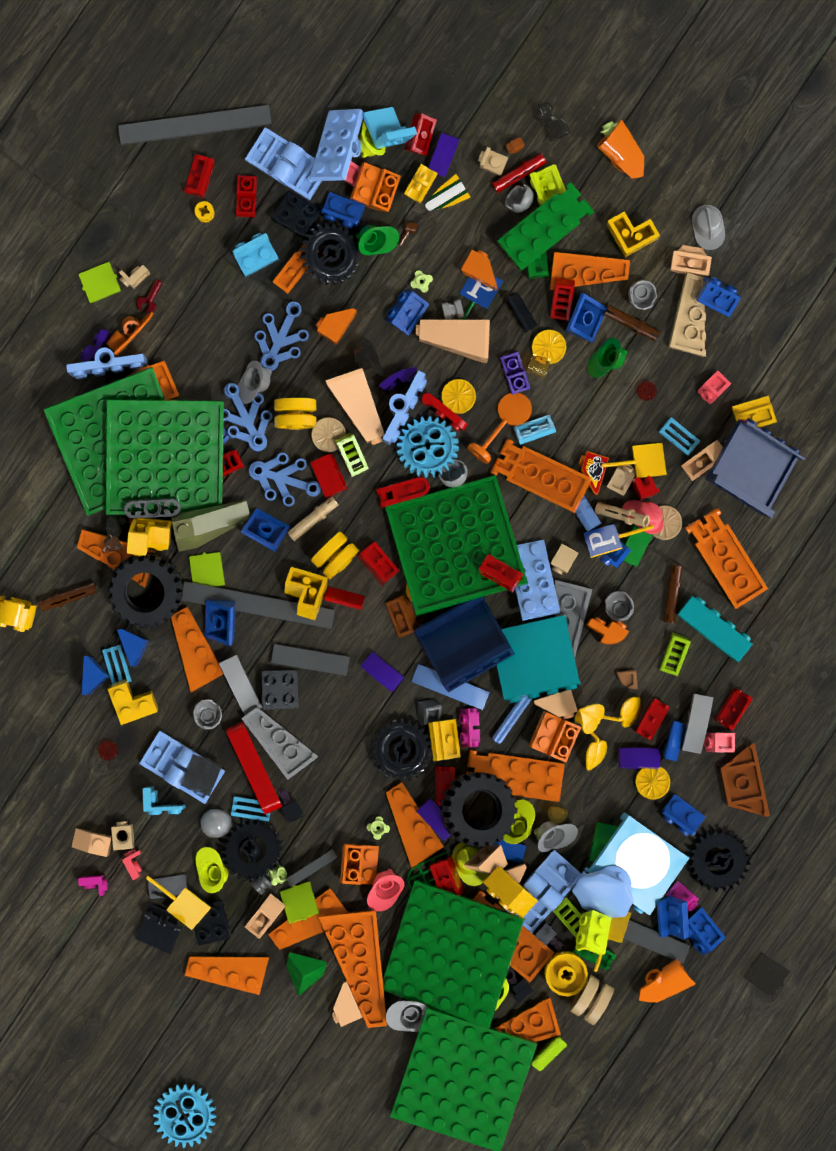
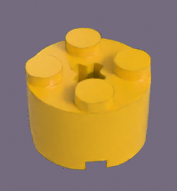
[0,596,37,632]

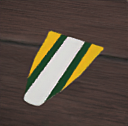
[425,174,470,211]

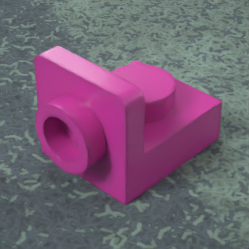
[78,874,108,896]
[666,881,699,911]

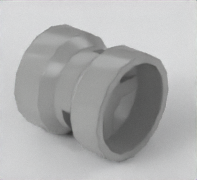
[441,299,464,320]

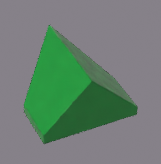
[286,952,327,996]

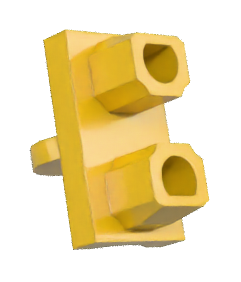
[404,164,438,204]

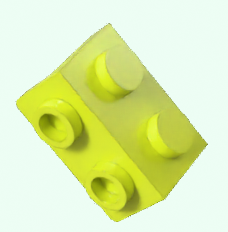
[530,165,566,206]
[576,910,612,955]

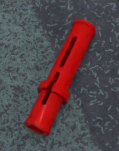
[492,153,547,193]

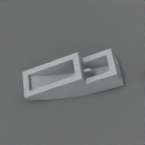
[219,655,262,715]
[682,694,714,754]

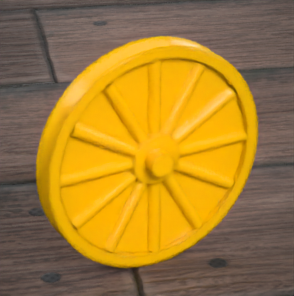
[532,330,566,364]
[442,379,476,414]
[635,767,670,800]

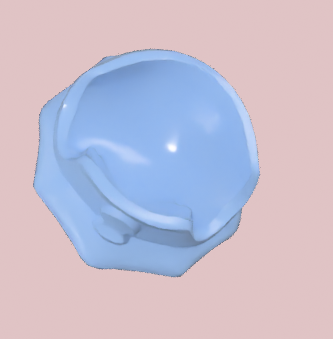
[572,866,634,918]

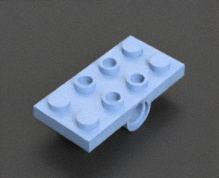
[310,109,364,181]
[245,127,322,201]
[66,348,148,379]
[383,370,427,445]
[515,540,560,621]
[139,731,225,804]
[503,850,582,933]

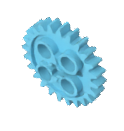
[397,416,459,478]
[153,1083,217,1148]

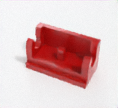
[184,154,215,199]
[310,454,348,498]
[631,475,660,501]
[358,542,399,586]
[479,554,523,593]
[714,688,753,731]
[634,698,670,741]
[435,766,455,806]
[429,855,465,895]

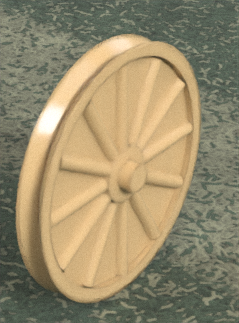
[311,417,346,452]
[653,506,682,540]

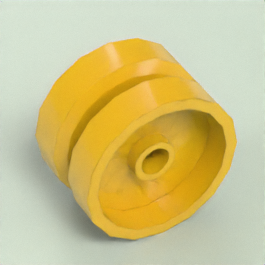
[274,398,317,430]
[311,531,359,580]
[544,951,588,997]

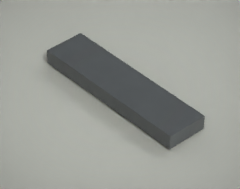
[271,644,350,676]
[623,920,691,964]

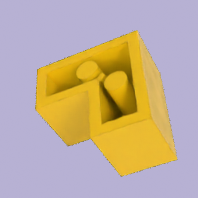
[606,211,660,258]
[127,518,172,556]
[285,567,328,620]
[108,679,158,725]
[483,866,538,917]

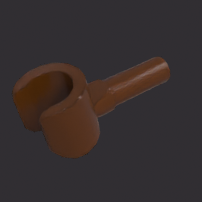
[398,222,418,247]

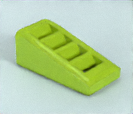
[334,433,369,477]
[660,632,691,676]
[553,897,582,938]

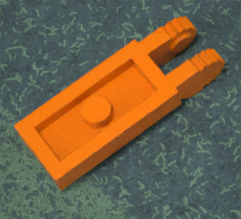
[273,245,319,294]

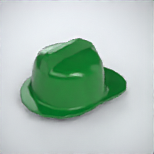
[356,225,399,255]
[587,338,628,378]

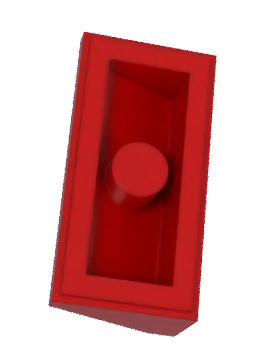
[404,113,437,156]
[324,587,365,610]

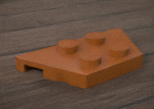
[720,743,770,817]

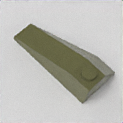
[171,500,250,552]

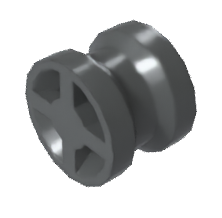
[249,874,272,895]

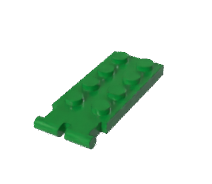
[497,182,595,271]

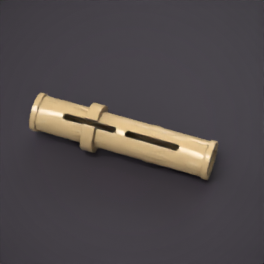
[287,496,339,541]
[595,502,650,527]

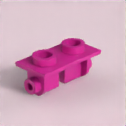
[459,708,480,747]

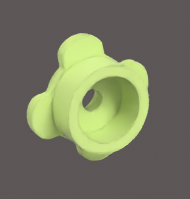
[600,121,618,136]
[411,270,433,293]
[367,817,390,840]
[269,865,287,886]

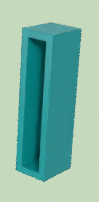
[676,596,753,662]

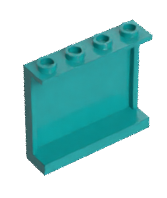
[497,615,581,703]

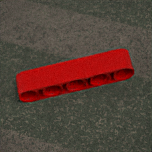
[225,721,282,815]

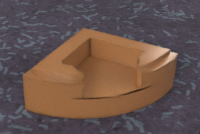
[617,670,638,689]

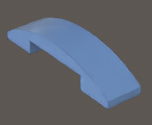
[412,664,490,710]

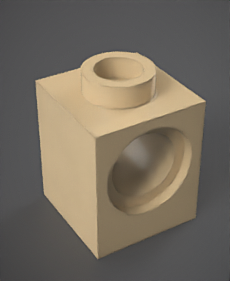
[550,544,578,575]
[111,821,135,850]

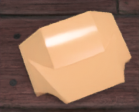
[670,245,712,277]

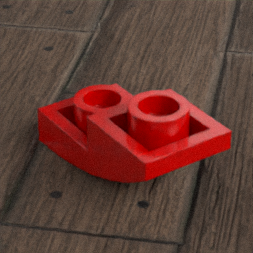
[236,176,257,218]

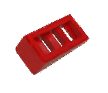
[550,278,575,321]
[223,449,244,477]

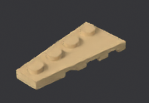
[668,273,706,357]

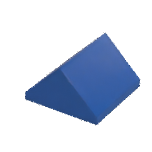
[565,293,607,343]
[241,508,290,552]
[205,599,236,646]
[117,629,149,667]
[82,656,110,695]

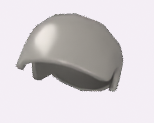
[505,184,534,213]
[628,279,657,310]
[438,459,468,488]
[605,591,634,622]
[193,699,222,730]
[200,809,232,838]

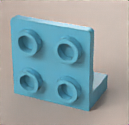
[363,107,417,149]
[232,233,279,277]
[143,786,186,815]

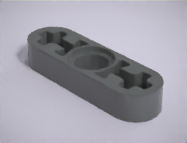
[124,497,181,518]
[286,849,337,887]

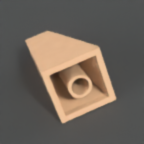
[416,320,490,363]
[326,368,385,445]

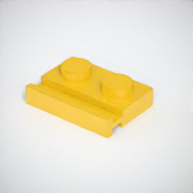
[731,396,777,428]
[429,719,461,761]

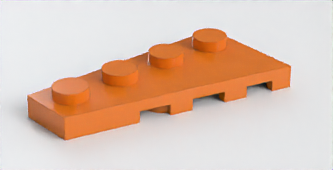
[550,252,630,290]
[171,607,224,692]
[386,782,444,868]
[268,888,349,950]
[494,997,561,1042]

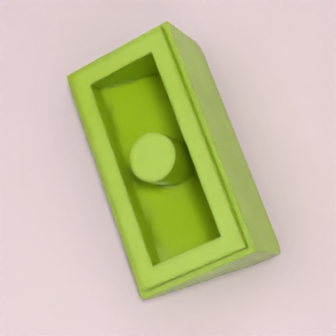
[531,1036,567,1071]

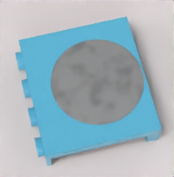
[585,812,689,915]

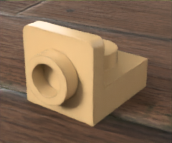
[478,147,508,176]
[119,265,150,289]
[607,465,636,496]

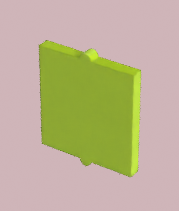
[79,262,121,304]
[189,552,225,587]
[280,882,319,924]

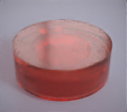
[637,381,657,401]
[99,741,118,760]

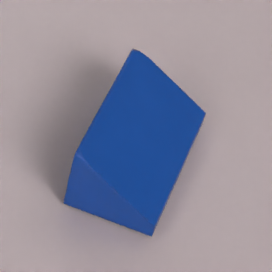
[663,721,686,761]
[494,840,526,864]

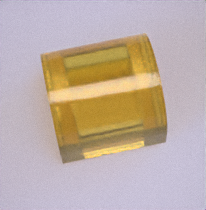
[527,353,551,378]
[547,805,568,823]

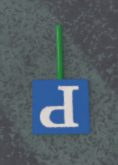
[460,276,503,320]

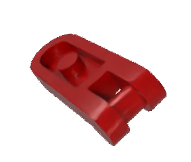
[422,393,468,431]
[375,477,430,508]

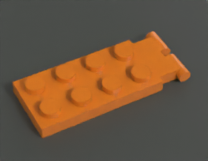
[490,439,592,513]
[685,508,768,609]
[466,750,565,802]
[473,890,554,982]

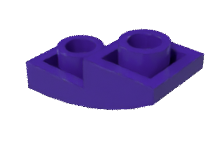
[429,133,459,177]
[80,329,110,362]
[499,351,530,395]
[379,367,417,393]
[361,651,404,692]
[618,748,660,769]
[416,798,450,841]

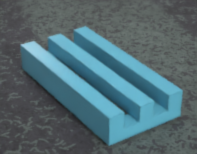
[513,415,556,445]
[658,417,700,456]
[102,645,132,684]
[231,796,271,822]

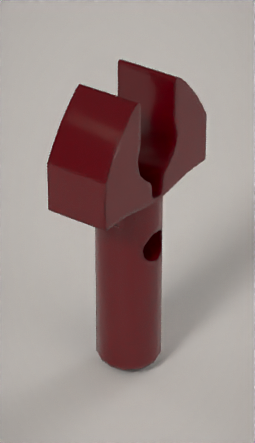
[137,280,162,315]

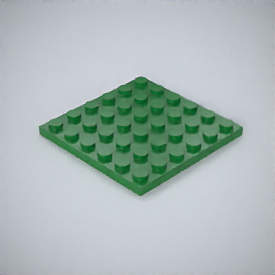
[44,367,165,516]
[106,399,224,515]
[385,475,528,616]
[383,880,525,1029]
[390,1007,537,1151]

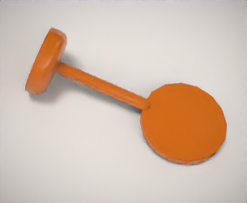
[467,393,532,464]

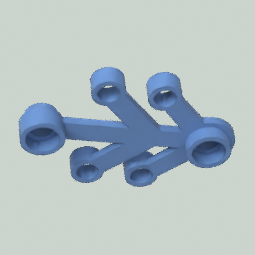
[255,302,309,371]
[223,383,272,452]
[249,453,321,507]

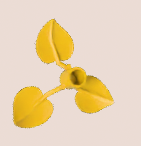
[575,697,641,771]

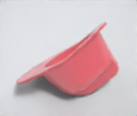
[622,500,664,534]
[367,869,404,912]

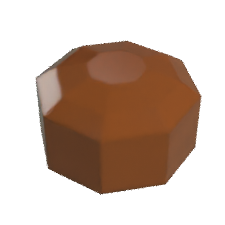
[505,137,525,154]

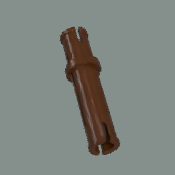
[604,305,660,342]
[663,565,683,624]
[38,582,97,612]

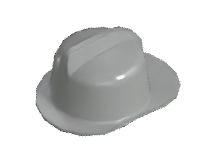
[692,205,725,250]
[238,361,272,404]
[534,821,578,852]
[386,1001,427,1032]

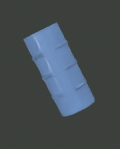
[575,496,602,532]

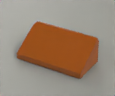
[385,595,419,638]

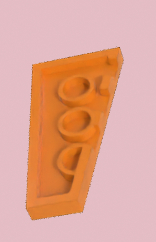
[77,529,156,588]
[185,956,269,995]

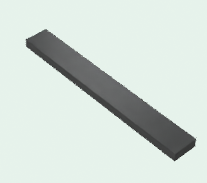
[118,105,272,146]
[181,581,335,629]

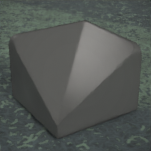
[417,699,442,725]

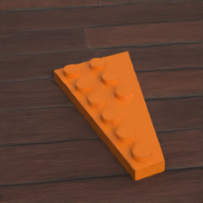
[318,910,387,1028]

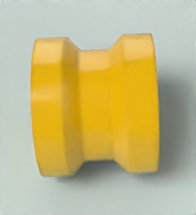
[195,201,215,223]

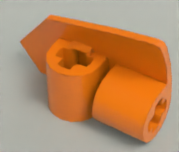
[597,120,644,179]
[106,312,154,356]
[638,959,696,1003]

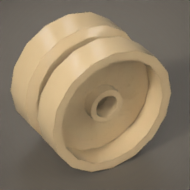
[569,974,614,1025]

